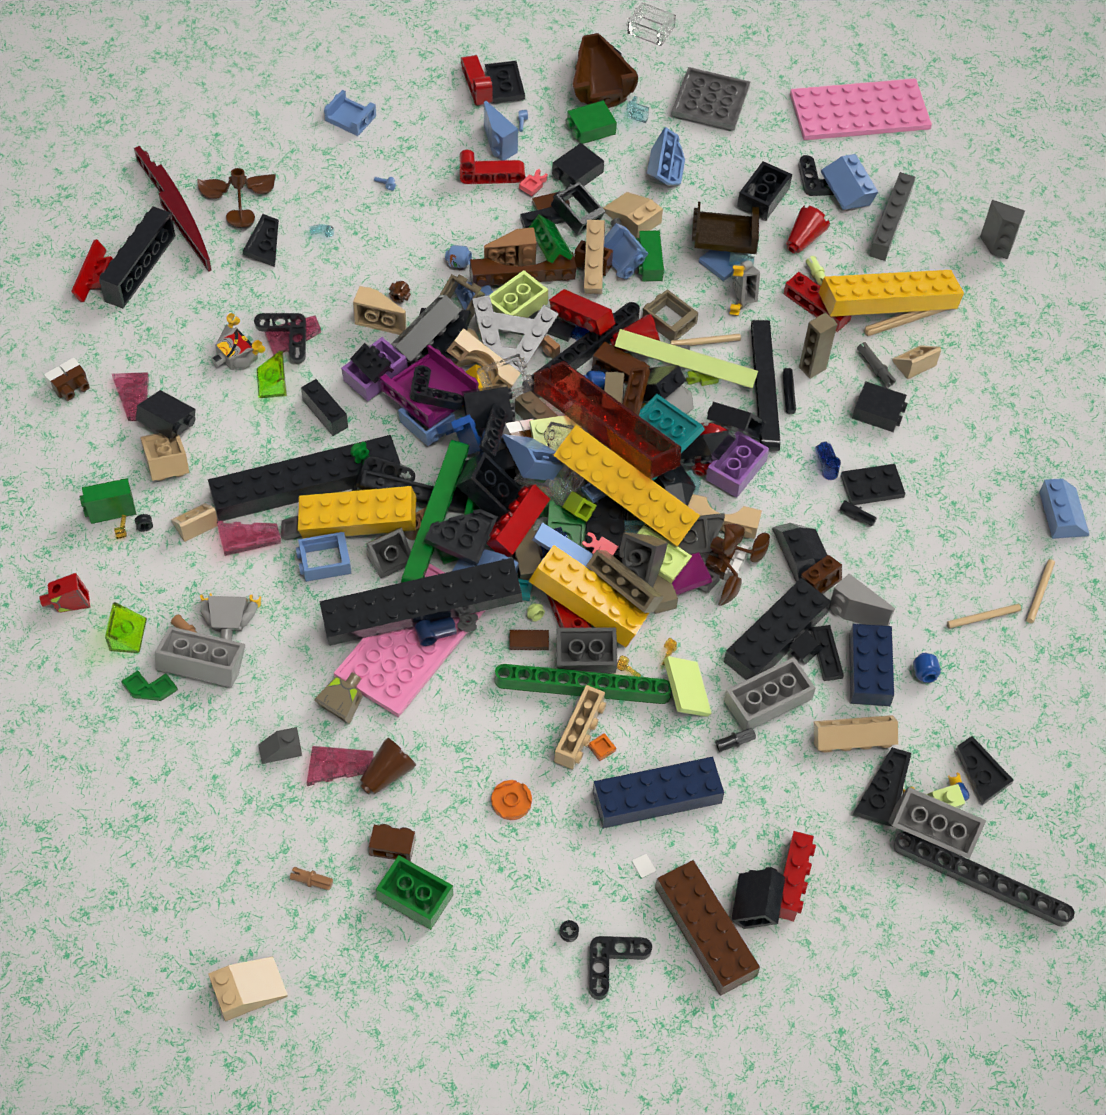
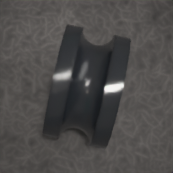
[135,514,153,532]
[560,920,579,942]

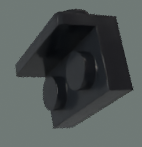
[350,343,394,383]

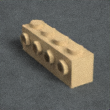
[554,685,606,770]
[814,715,898,752]

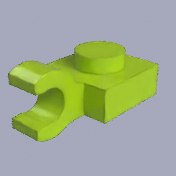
[686,370,719,386]

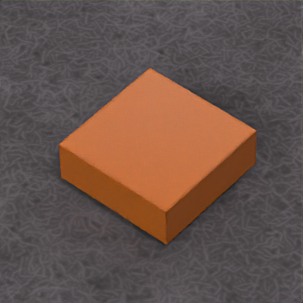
[588,733,616,761]

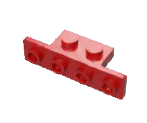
[71,239,113,302]

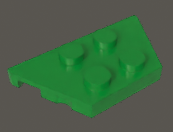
[545,501,586,556]

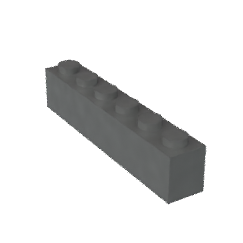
[869,172,916,261]

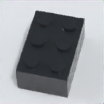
[737,161,793,220]
[456,452,522,522]

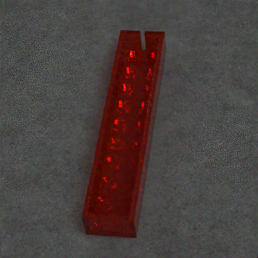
[534,361,681,479]

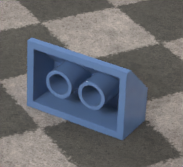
[821,154,878,210]
[1039,479,1090,539]

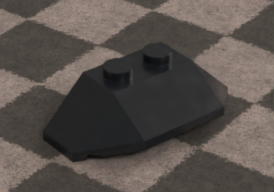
[676,430,736,466]
[654,460,696,506]
[772,523,827,583]

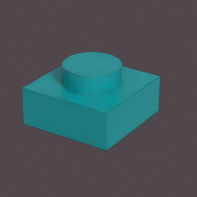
[518,579,533,601]

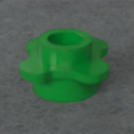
[350,441,369,463]

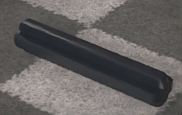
[782,368,796,414]

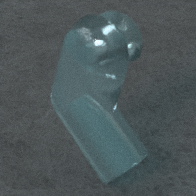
[309,224,334,237]

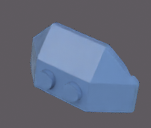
[647,127,685,185]

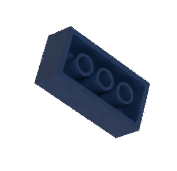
[849,623,894,707]

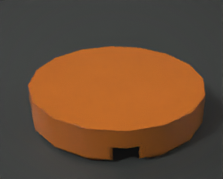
[491,780,532,820]

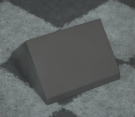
[366,528,411,578]

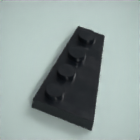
[853,747,912,827]

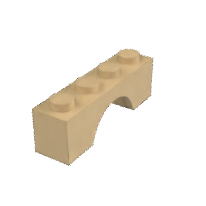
[584,220,605,294]
[447,328,521,388]
[688,494,762,539]

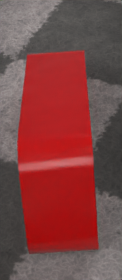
[461,55,492,106]
[459,149,526,184]

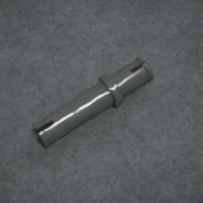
[857,342,896,387]

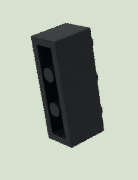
[301,379,348,436]

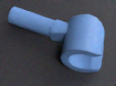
[518,110,528,132]
[374,177,396,191]

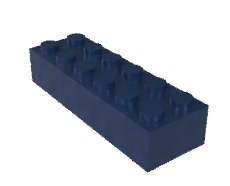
[593,756,724,829]

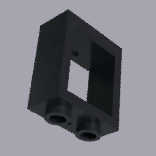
[551,182,606,235]

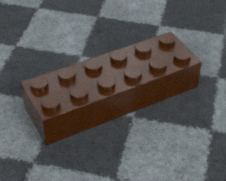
[655,860,760,996]

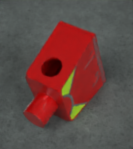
[39,573,91,613]

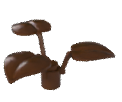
[197,168,276,227]
[710,524,770,606]

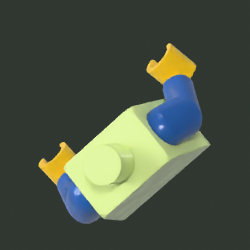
[903,772,970,808]

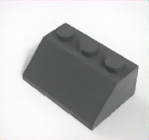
[980,200,1025,259]
[556,628,617,673]

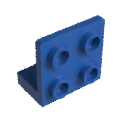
[436,414,481,455]

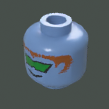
[445,245,472,269]

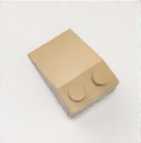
[603,192,663,238]
[353,286,406,335]
[140,433,190,481]
[208,957,288,1022]

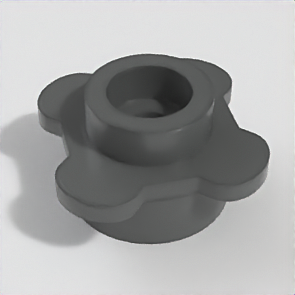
[457,614,478,632]

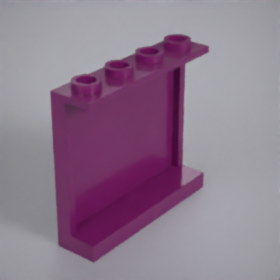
[380,345,479,428]

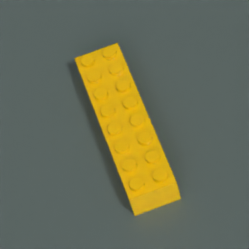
[819,270,964,317]
[553,425,700,546]

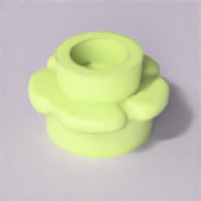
[527,604,545,621]

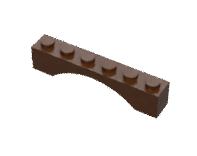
[469,252,577,287]

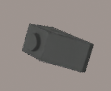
[258,727,302,764]

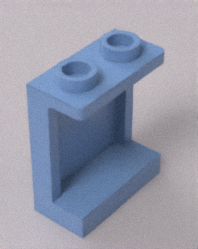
[324,90,376,136]
[604,223,649,280]

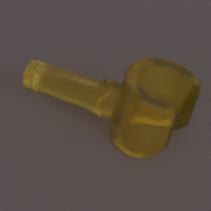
[114,515,127,539]
[662,638,677,666]
[617,655,641,677]

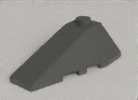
[619,532,668,587]

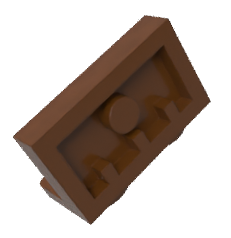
[802,555,842,594]

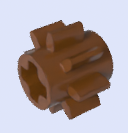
[389,281,411,303]

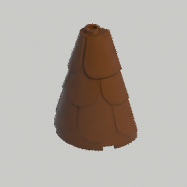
[573,33,638,108]

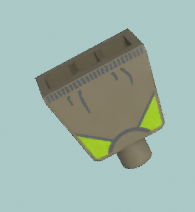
[314,672,363,724]

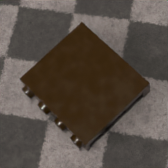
[691,201,759,255]

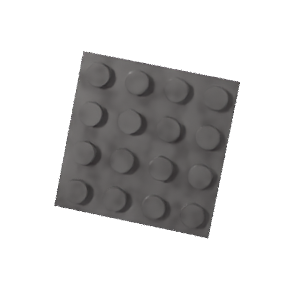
[671,67,751,130]

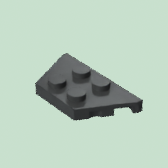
[657,513,725,555]

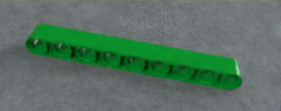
[401,440,470,583]
[495,664,672,704]

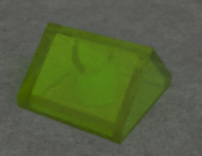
[257,351,287,398]
[105,602,147,653]

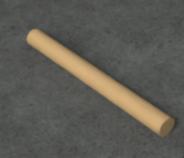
[670,333,741,346]
[1026,559,1055,623]
[947,604,1021,629]

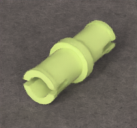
[806,256,826,286]

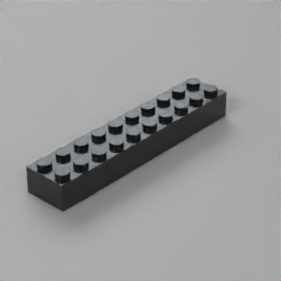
[208,435,402,522]
[319,558,523,646]

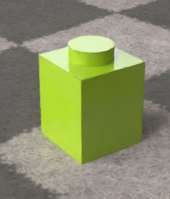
[562,491,597,522]

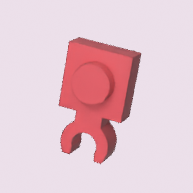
[519,169,548,196]
[582,532,618,555]

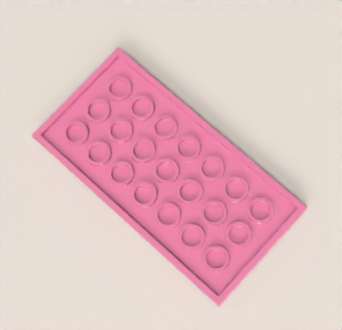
[790,78,932,140]
[334,563,485,717]

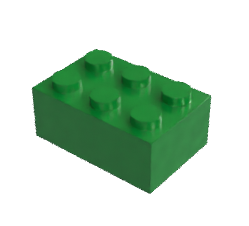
[376,855,454,930]

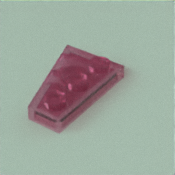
[265,315,321,360]
[112,372,149,421]
[217,521,281,556]
[307,746,374,786]

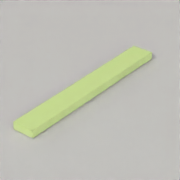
[615,329,758,389]

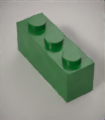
[636,230,664,282]

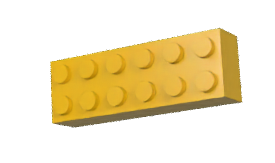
[298,486,416,539]
[528,545,649,648]

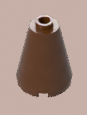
[360,738,416,794]

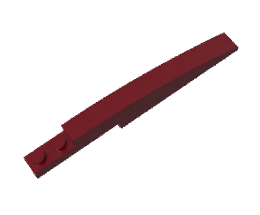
[134,146,212,272]

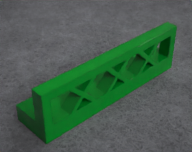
[529,214,573,263]

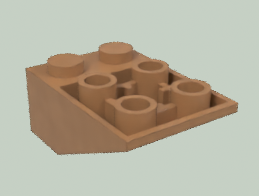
[484,228,537,266]

